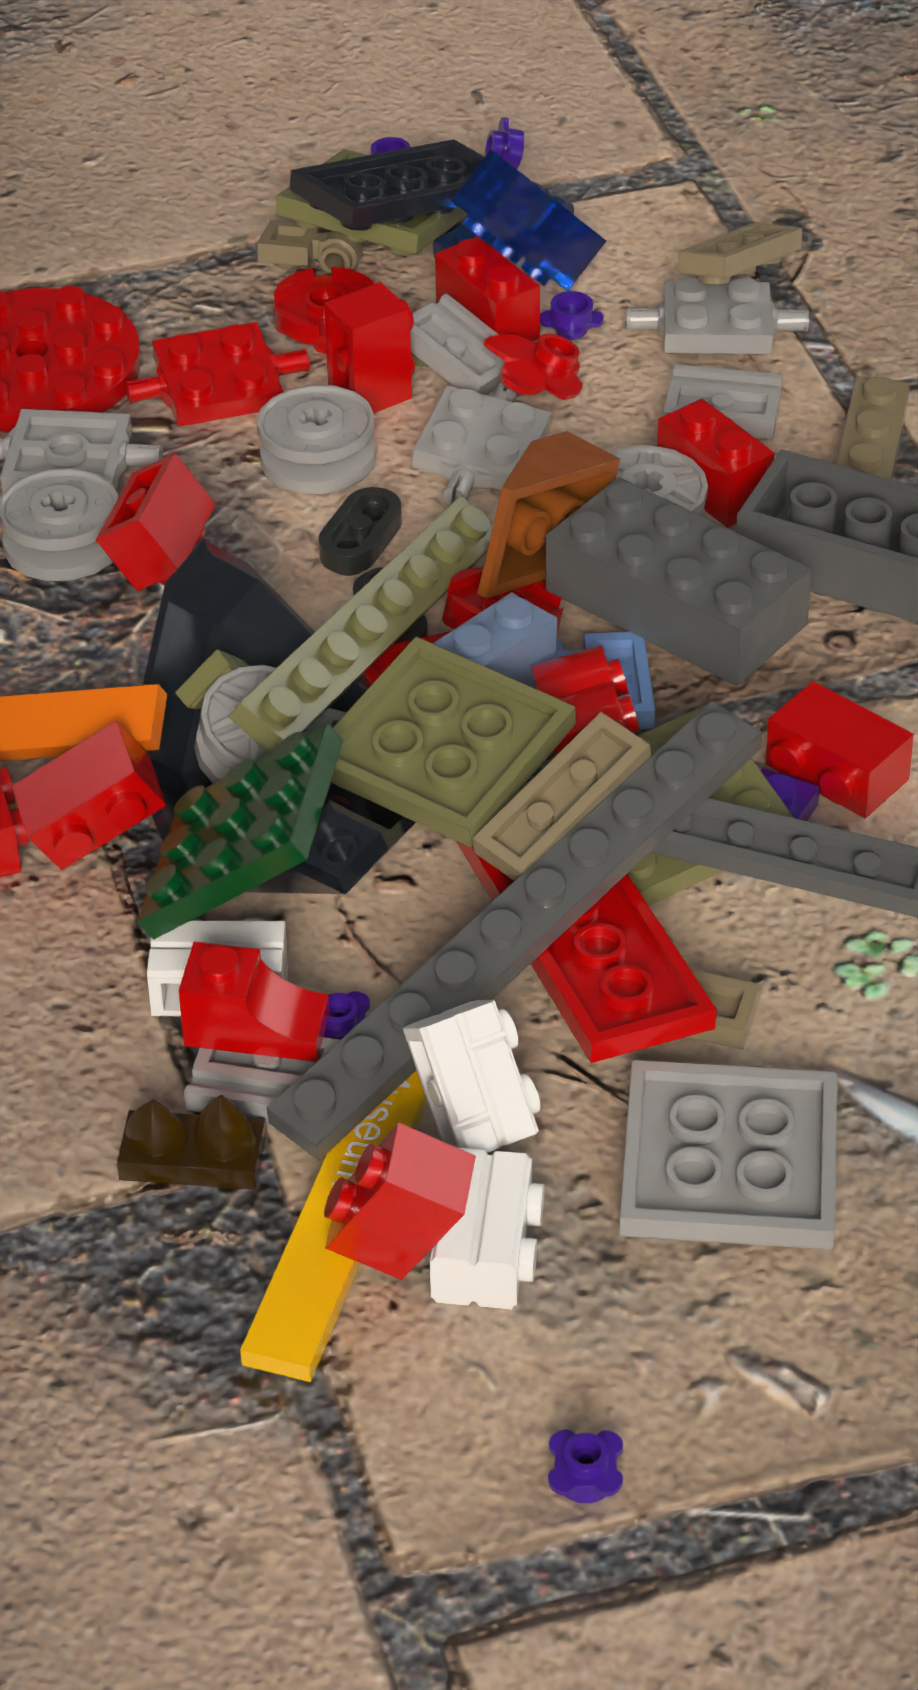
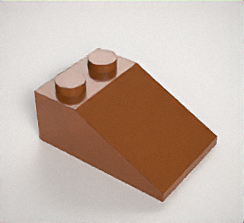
[477,431,620,599]

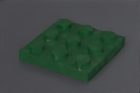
[137,722,343,940]

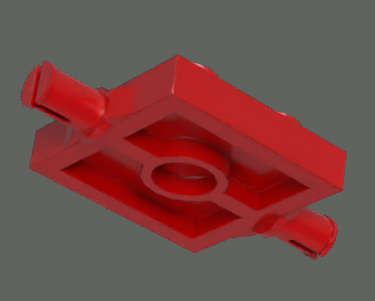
[125,322,310,427]

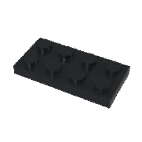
[289,139,518,231]

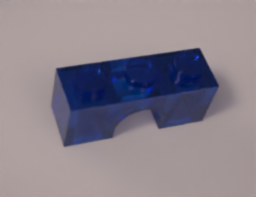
[452,149,606,291]

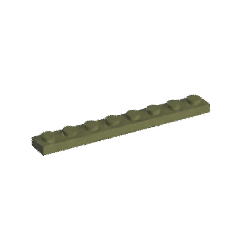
[229,496,493,753]

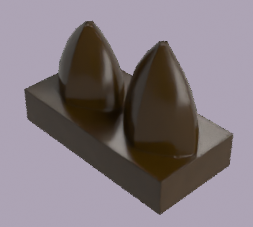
[117,1094,266,1190]

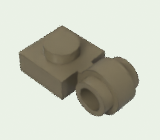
[257,220,362,275]

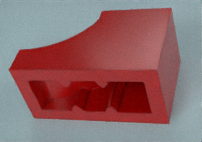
[178,941,330,1062]

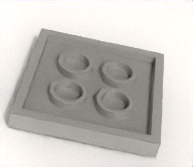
[619,1060,837,1250]

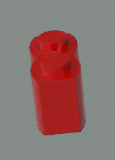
[531,645,640,756]

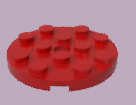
[0,286,140,432]

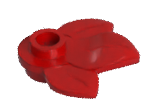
[483,334,583,400]

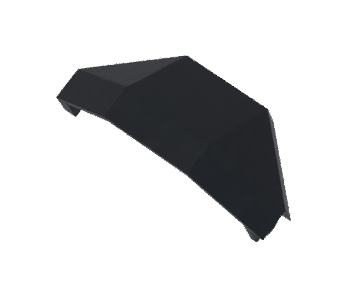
[142,539,417,894]

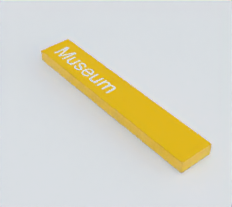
[240,1070,428,1382]

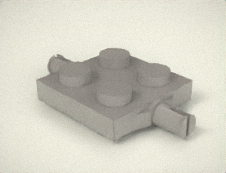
[627,277,809,354]
[412,381,552,506]
[0,409,163,494]

